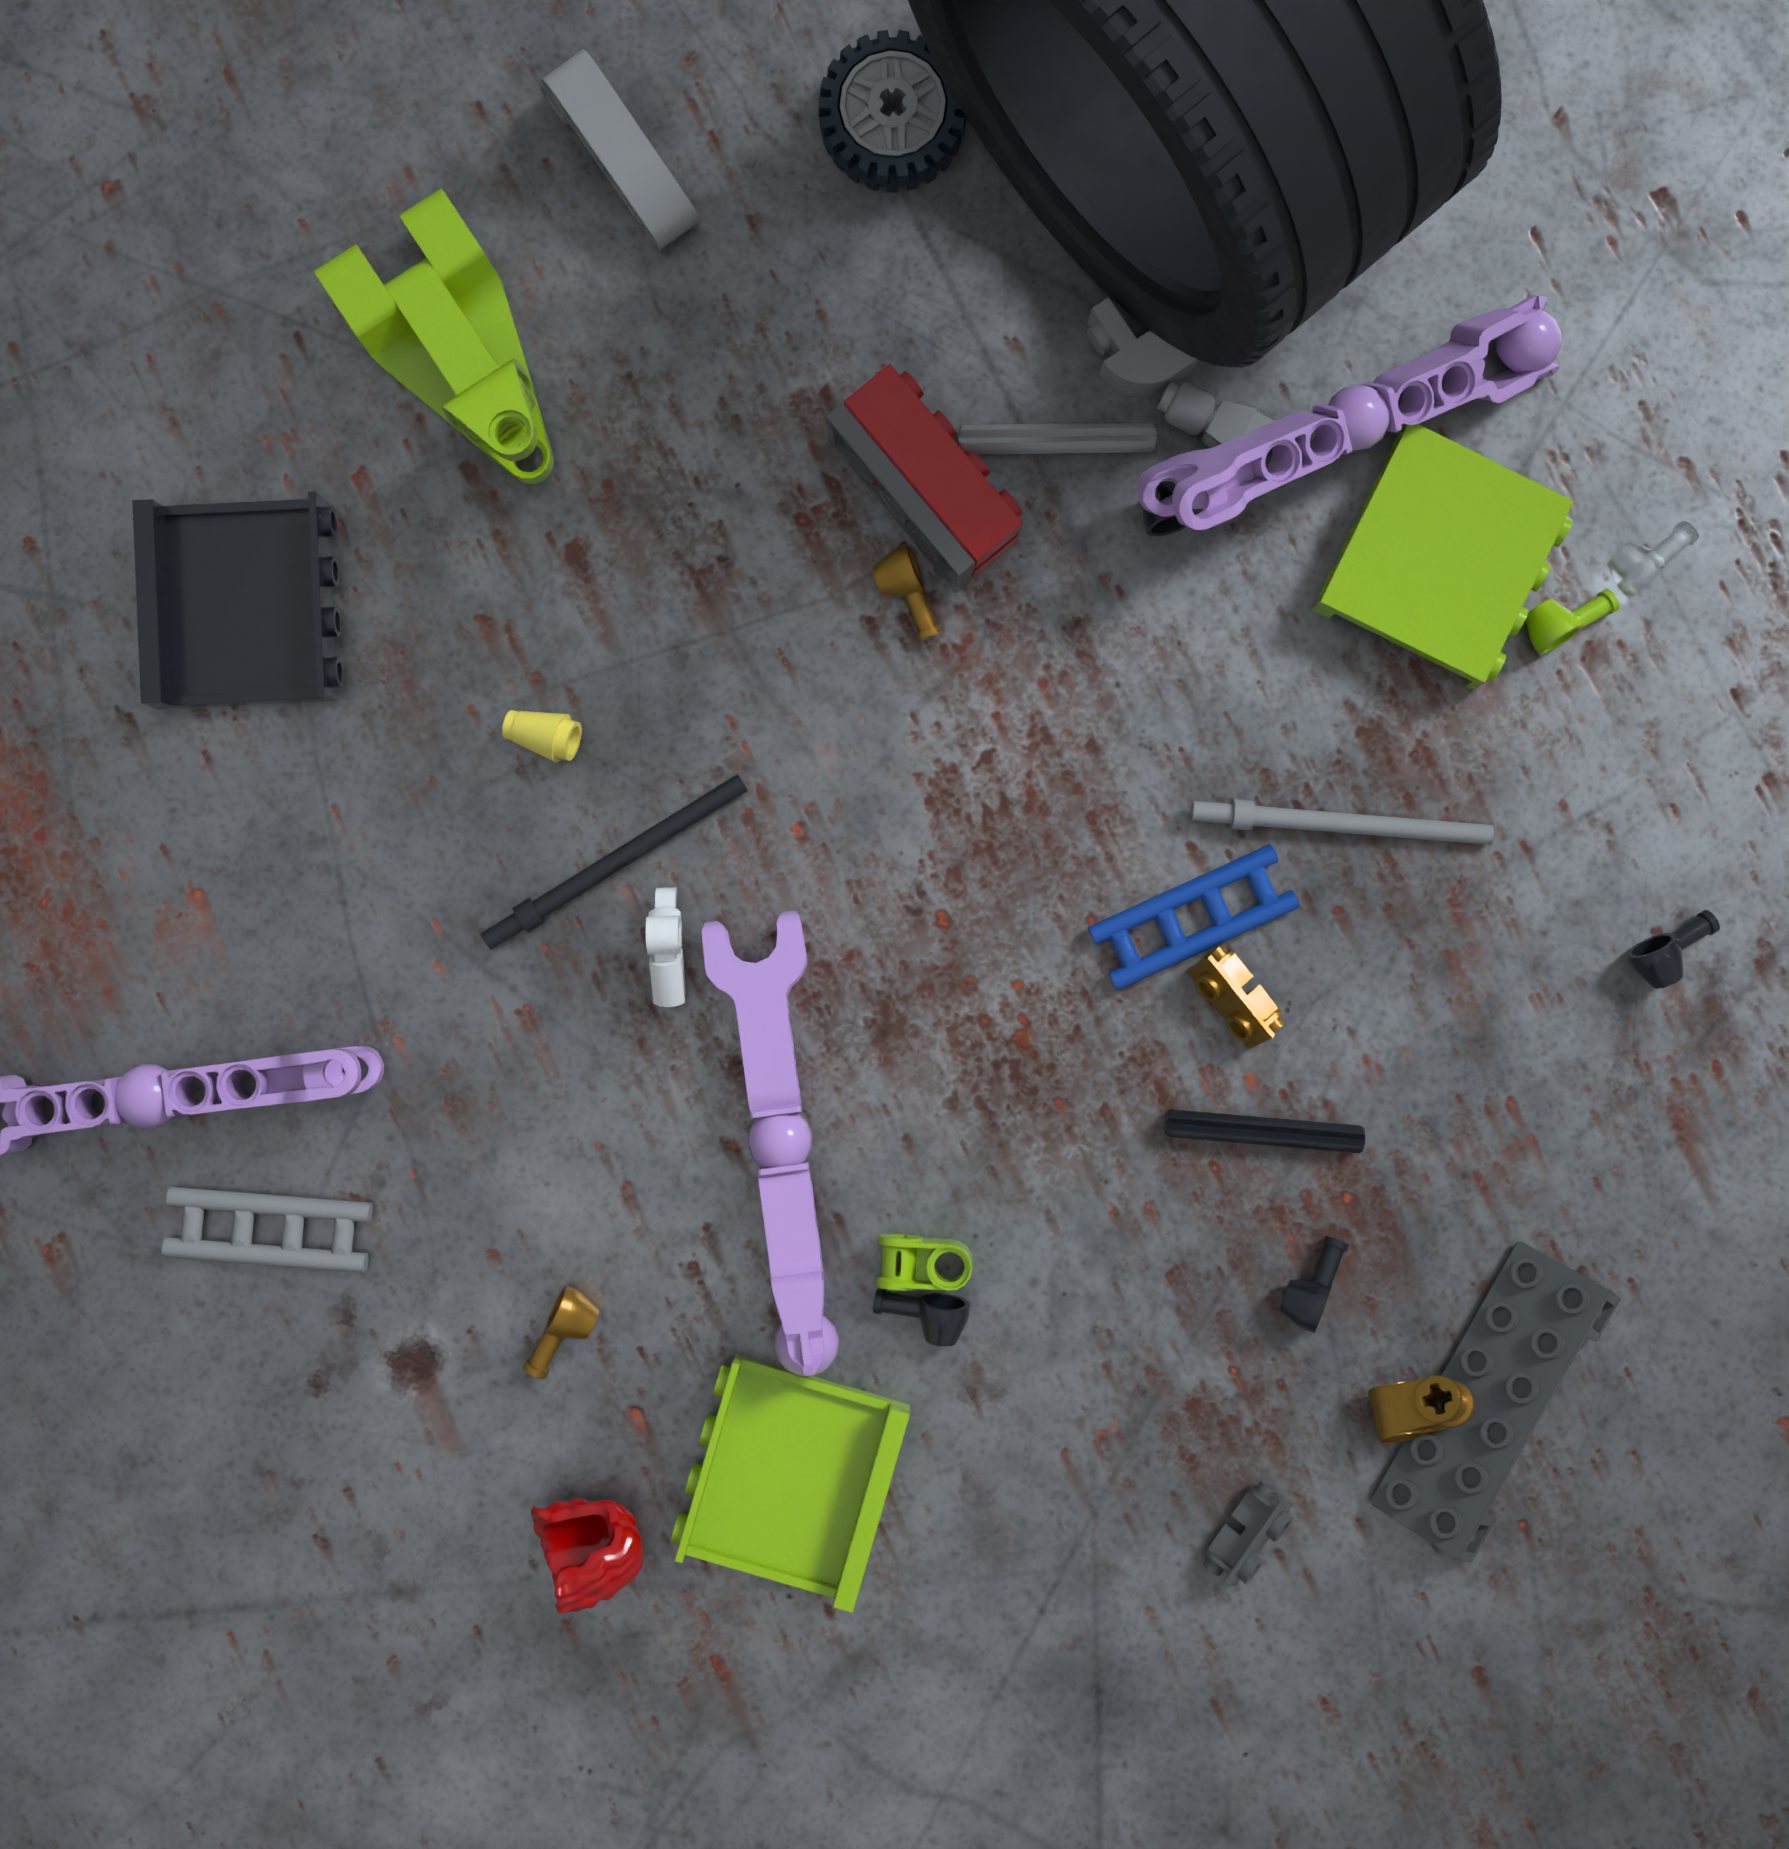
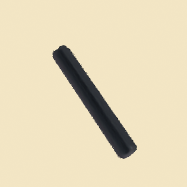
[1164,1109,1366,1153]

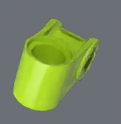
[875,1234,973,1291]

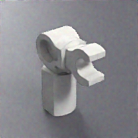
[646,887,686,1007]

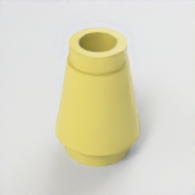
[502,710,582,763]

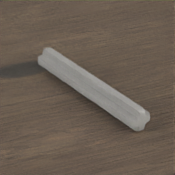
[958,422,1157,454]

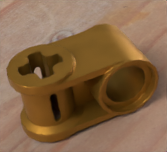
[1368,1375,1475,1443]

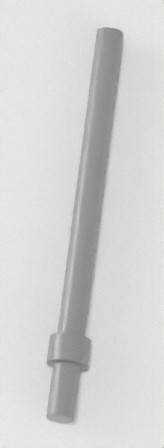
[1190,799,1494,845]

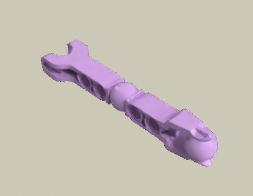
[1137,295,1561,530]
[702,910,839,1377]
[0,1045,384,1155]

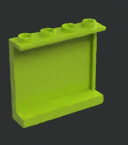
[1311,424,1574,689]
[670,1354,910,1613]

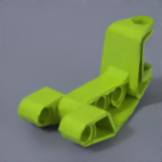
[314,188,554,484]

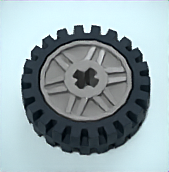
[819,30,967,193]

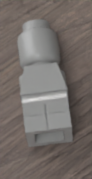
[1156,381,1274,466]

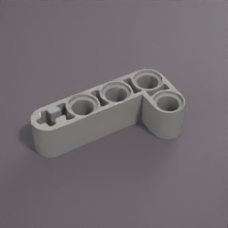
[539,49,701,251]

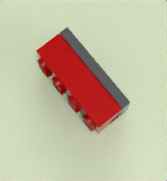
[826,363,1023,593]

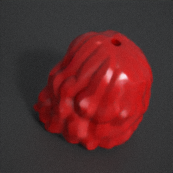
[531,1498,644,1613]

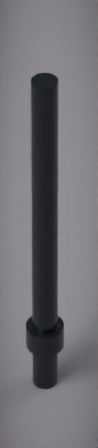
[481,774,748,950]

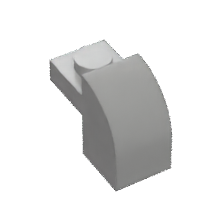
[1087,297,1198,397]

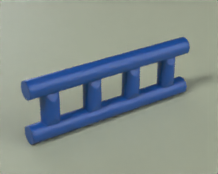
[1087,844,1300,991]

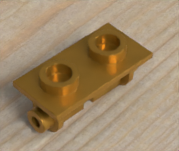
[1187,944,1285,1049]

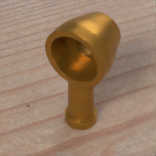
[872,544,942,640]
[523,1285,600,1379]

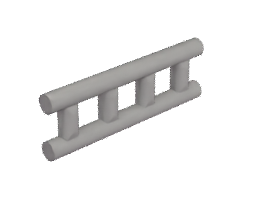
[162,1187,373,1273]

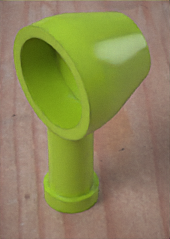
[1525,589,1620,656]

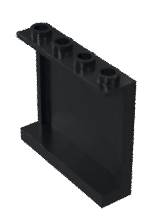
[132,491,344,709]

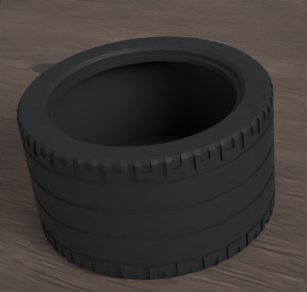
[908,0,1502,368]

